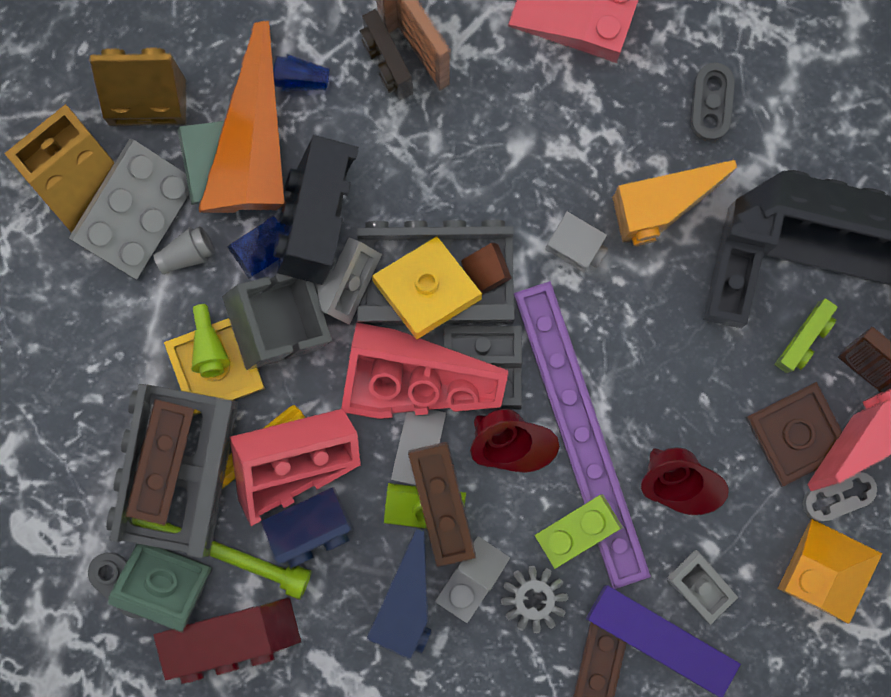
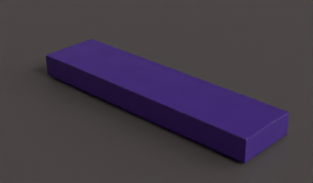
[586,585,741,697]

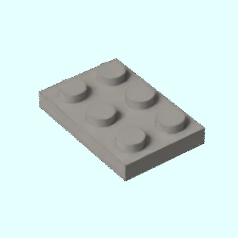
[69,139,189,280]

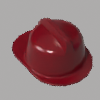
[470,409,560,473]
[641,447,729,515]

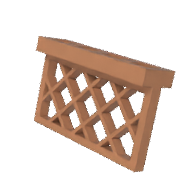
[376,0,450,90]

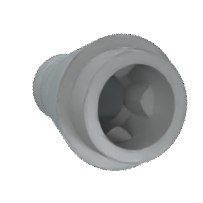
[153,226,214,275]

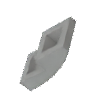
[391,410,446,485]

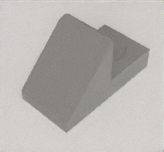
[315,238,382,325]
[435,536,510,623]
[667,550,738,625]

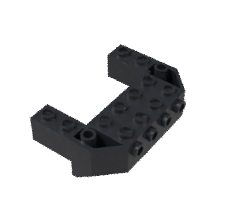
[703,170,891,329]

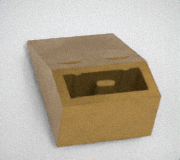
[90,48,186,126]
[4,104,115,250]

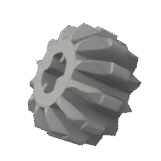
[501,566,568,633]

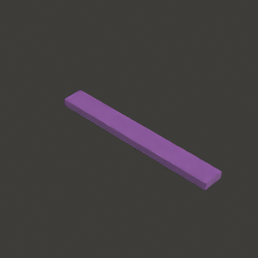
[514,281,651,589]

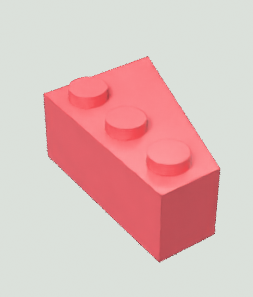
[230,409,360,526]

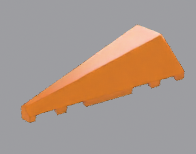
[199,21,285,213]

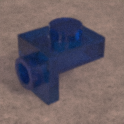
[228,216,285,279]

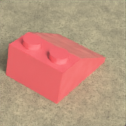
[508,0,638,63]
[807,389,891,491]

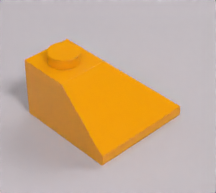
[778,519,883,624]

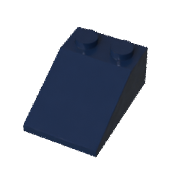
[367,528,432,659]

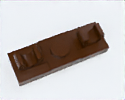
[125,399,194,525]
[408,441,476,567]

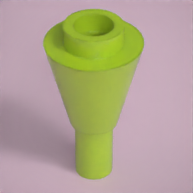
[191,304,230,378]

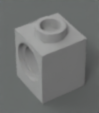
[545,211,608,273]

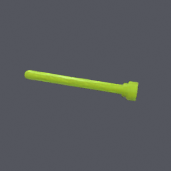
[132,518,312,600]

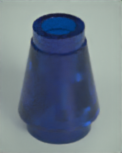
[273,53,330,92]

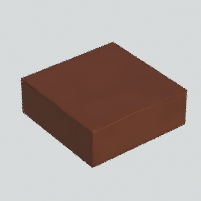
[461,243,512,295]

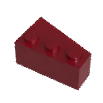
[153,597,301,684]

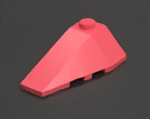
[341,323,508,419]

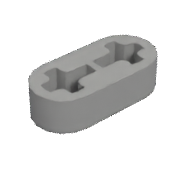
[802,472,877,521]

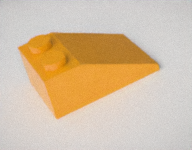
[612,160,737,246]

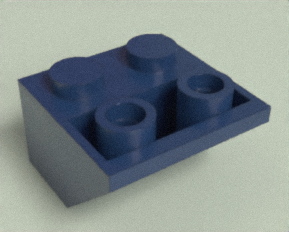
[261,487,354,569]

